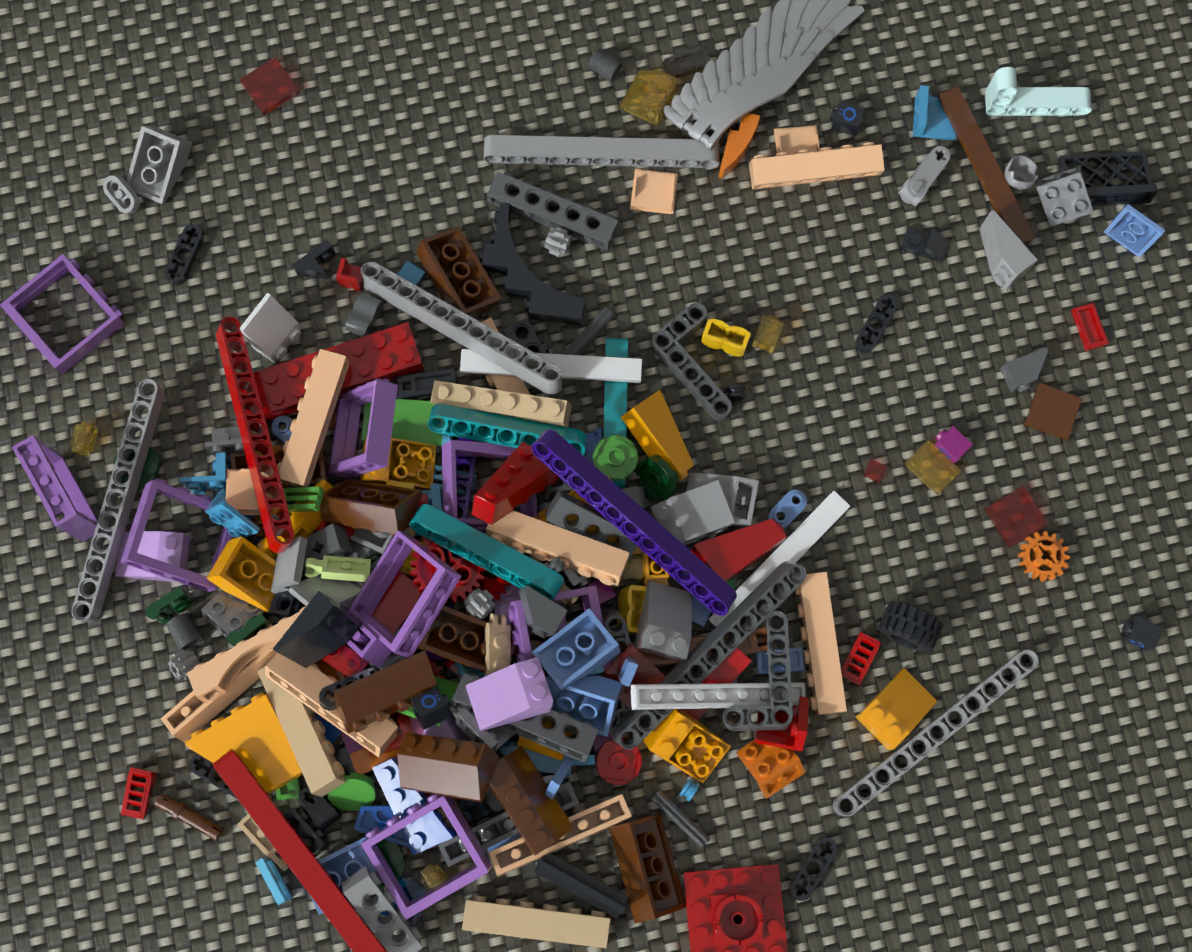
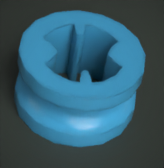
[679,777,700,802]

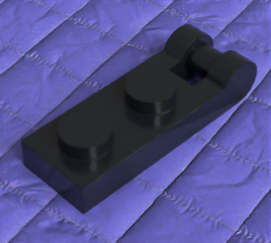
[393,368,457,400]

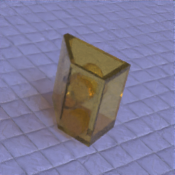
[620,70,678,126]

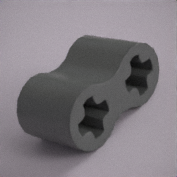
[345,292,383,337]

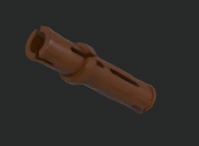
[154,793,224,842]

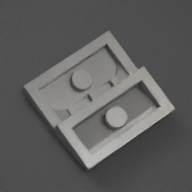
[271,536,308,593]

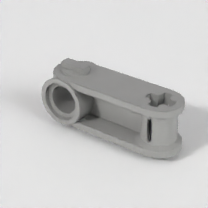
[898,146,950,207]

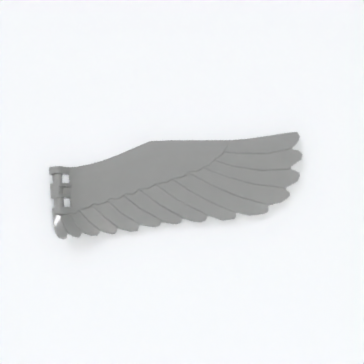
[664,0,864,150]

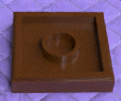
[1024,383,1082,440]

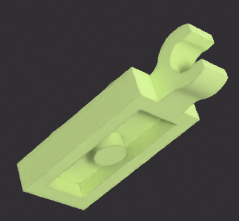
[305,555,371,582]

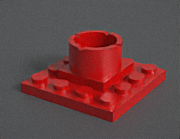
[683,864,788,952]

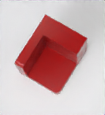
[336,258,363,291]

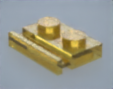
[905,440,961,495]

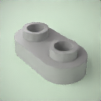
[103,176,140,214]

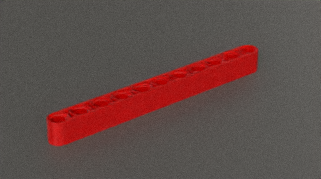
[216,316,294,553]
[212,749,388,952]

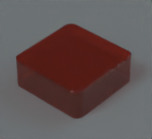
[863,459,887,483]

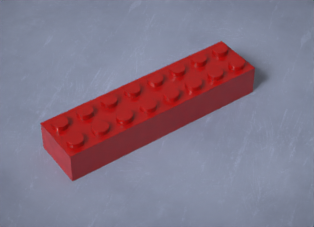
[240,322,424,422]

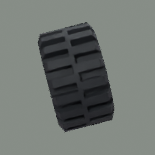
[878,601,944,653]

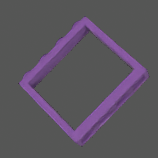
[0,254,125,375]
[328,378,398,479]
[12,435,98,542]
[442,440,537,532]
[120,479,232,592]
[349,531,461,658]
[508,586,614,679]
[361,794,492,919]

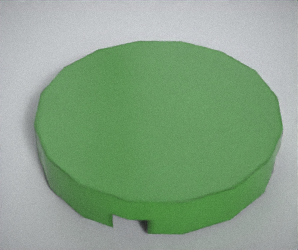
[593,435,638,481]
[328,773,375,811]

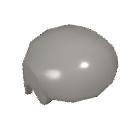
[1005,155,1038,190]

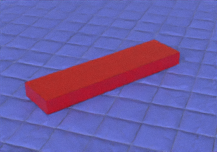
[683,647,752,720]

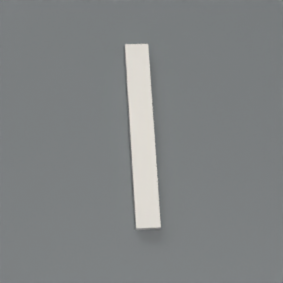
[460,349,642,383]
[708,491,850,628]
[631,683,806,710]

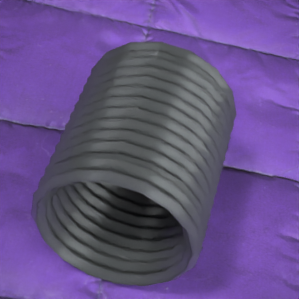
[588,48,623,82]
[166,613,202,650]

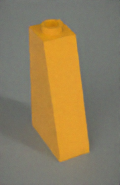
[621,390,694,482]

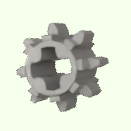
[545,227,572,257]
[464,588,495,620]
[168,649,199,680]

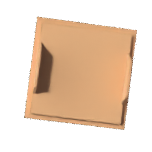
[774,125,820,155]
[630,169,678,214]
[226,469,273,515]

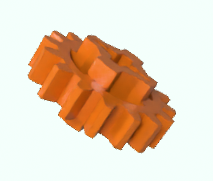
[1017,531,1070,582]

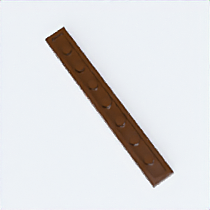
[937,87,1036,244]

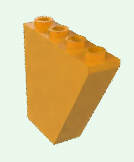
[185,693,303,794]

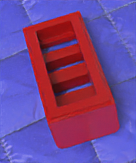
[841,632,881,686]
[121,767,157,820]

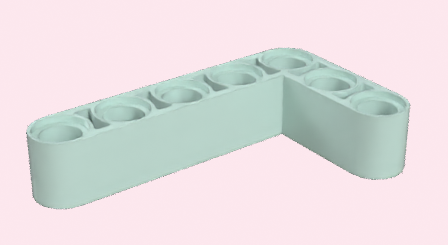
[985,67,1092,116]

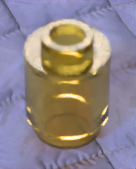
[70,421,99,456]
[419,863,450,901]

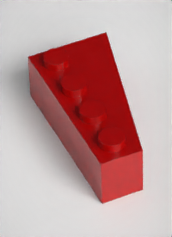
[471,442,559,525]

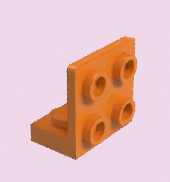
[737,740,805,799]

